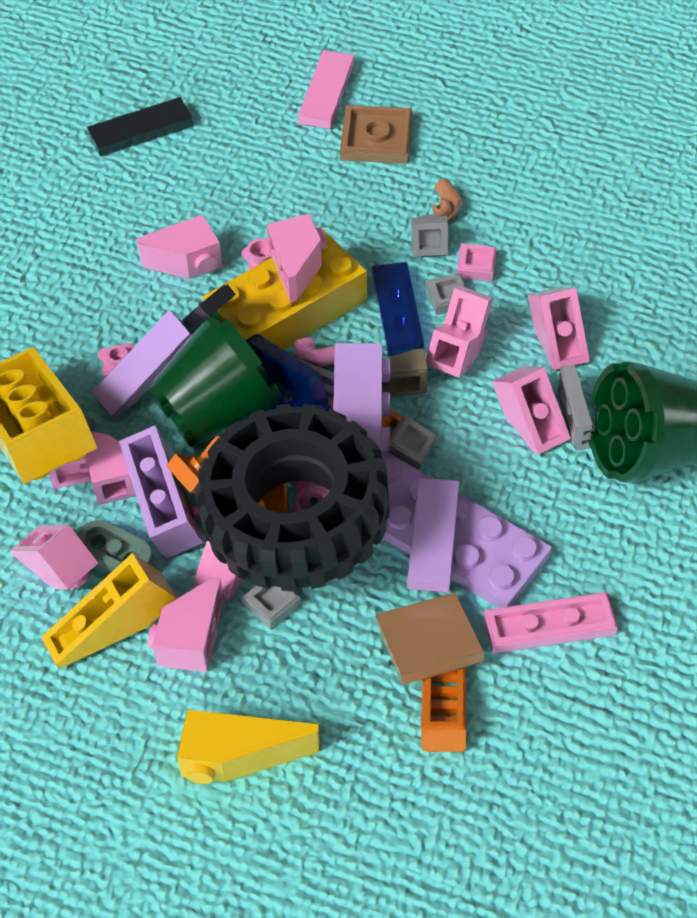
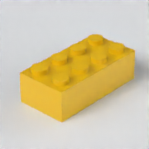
[203,229,367,362]
[0,347,97,484]

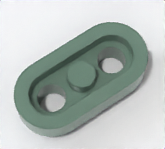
[77,520,153,573]

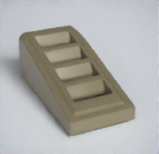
[382,348,428,397]

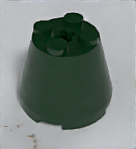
[148,311,286,447]
[589,362,697,483]

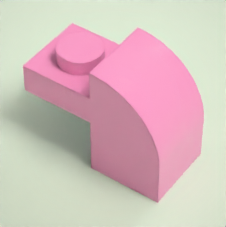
[426,285,493,377]
[49,432,136,505]

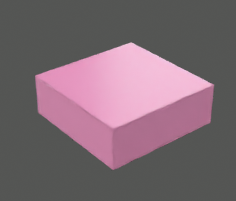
[457,243,497,282]

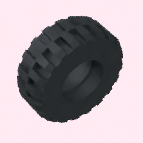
[195,404,390,591]

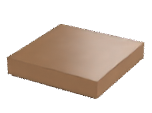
[340,105,412,164]
[376,592,484,685]

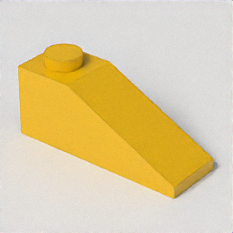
[41,553,178,668]
[177,709,321,784]

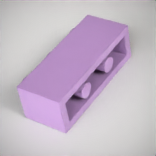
[333,343,390,452]
[119,425,203,559]

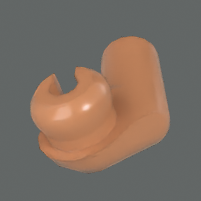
[432,178,463,221]

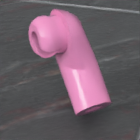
[294,337,335,367]

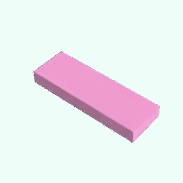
[298,50,354,129]
[483,592,618,654]

